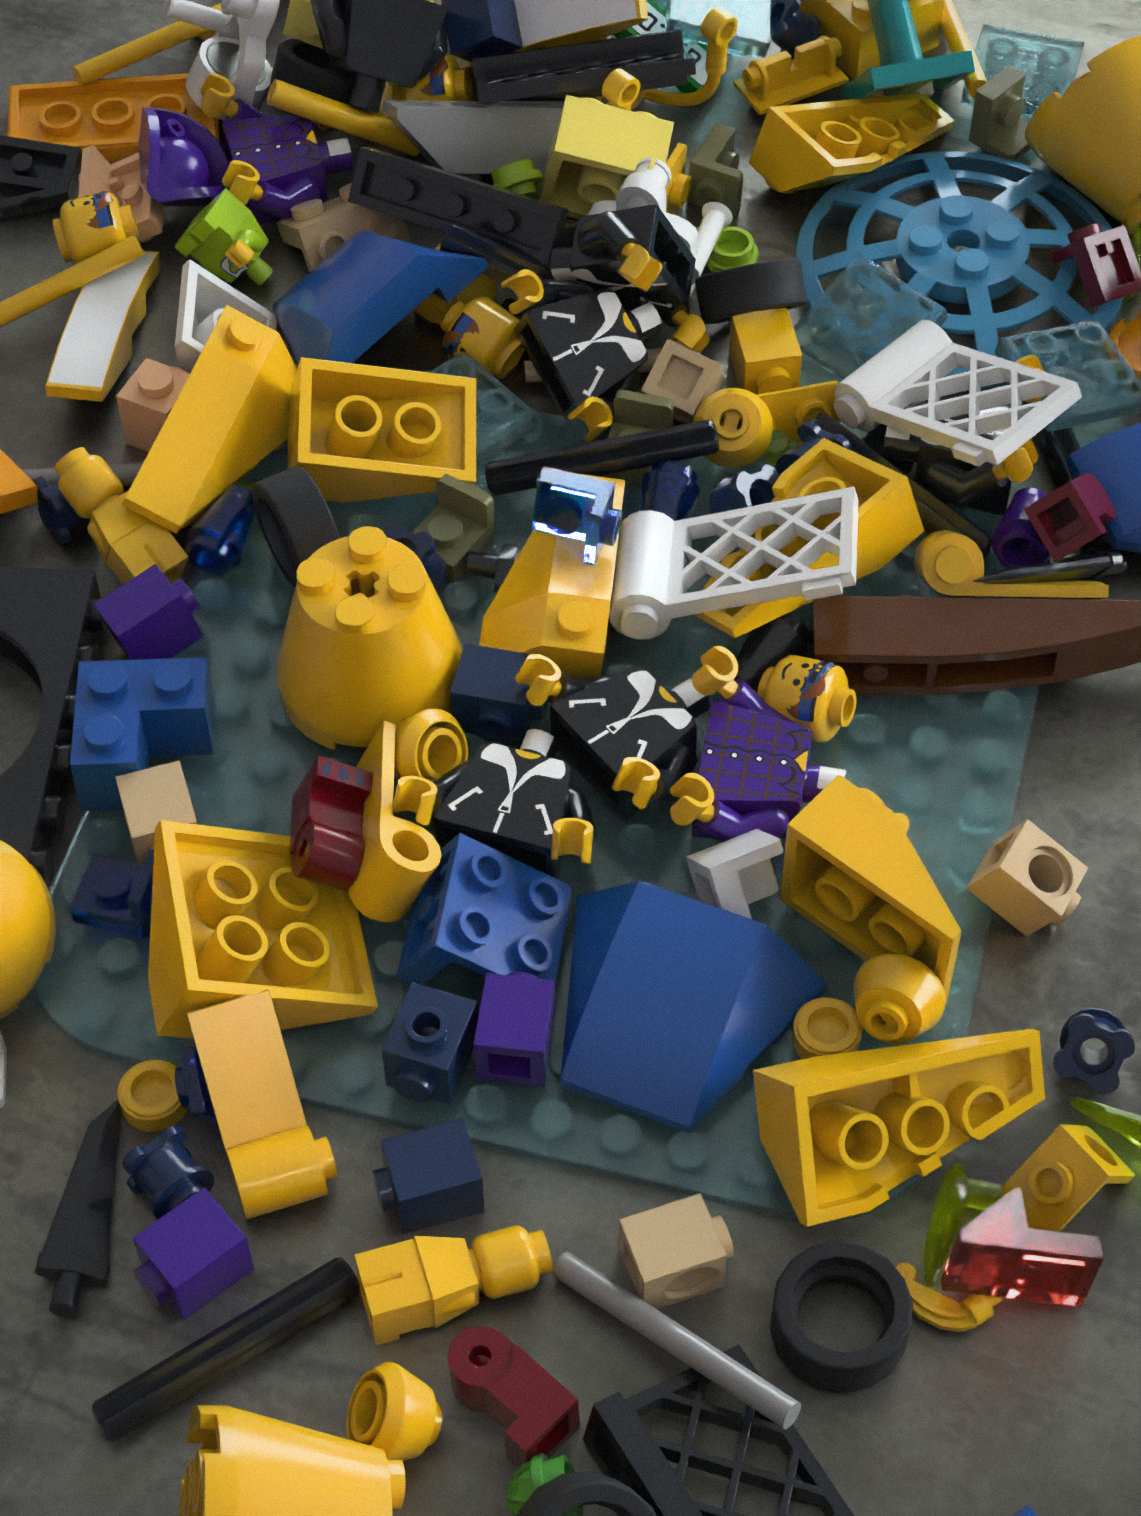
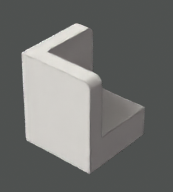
[686,829,784,919]

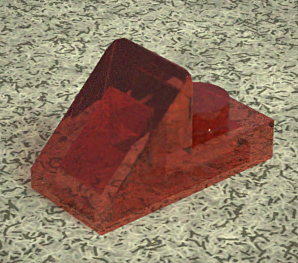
[940,1187,1104,1307]

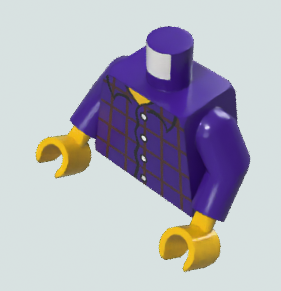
[200,73,353,225]
[670,646,846,842]

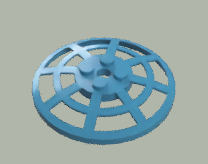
[795,151,1123,392]

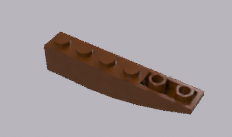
[809,594,1141,695]

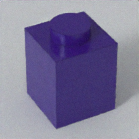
[93,564,205,660]
[474,972,556,1087]
[133,1187,254,1321]

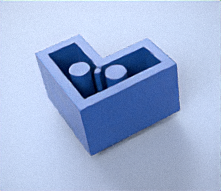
[70,657,216,811]

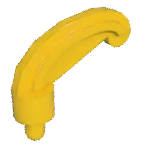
[896,1263,1003,1332]

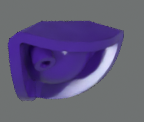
[139,107,230,207]

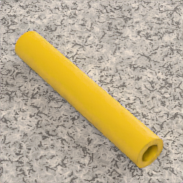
[267,79,420,157]

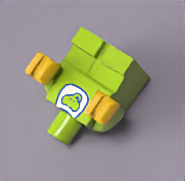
[174,188,274,286]

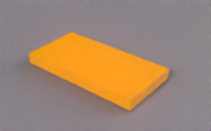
[7,73,220,162]

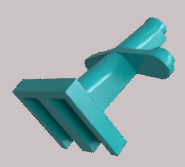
[842,0,976,100]

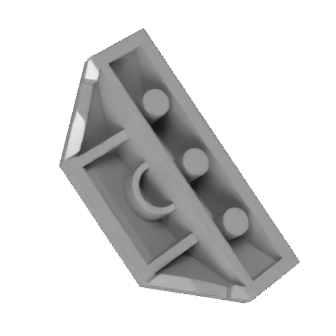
[382,100,564,182]

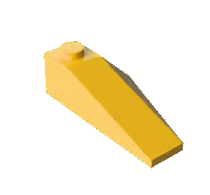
[748,93,955,194]
[121,305,297,533]
[694,438,924,638]
[479,472,625,677]
[753,1029,1045,1227]

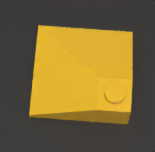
[148,820,378,1039]

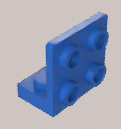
[396,833,572,985]

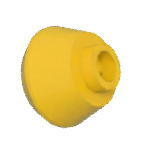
[693,388,773,468]
[394,709,468,782]
[854,954,946,1044]
[346,1362,442,1461]

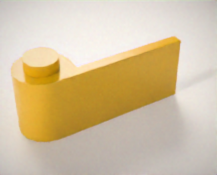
[914,530,1109,598]
[348,721,442,923]
[187,989,338,1220]

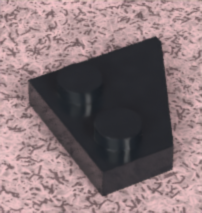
[0,135,82,221]

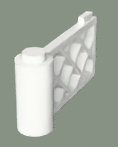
[834,320,1082,467]
[609,487,859,640]

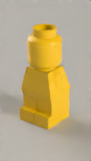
[54,447,189,585]
[354,1225,553,1346]

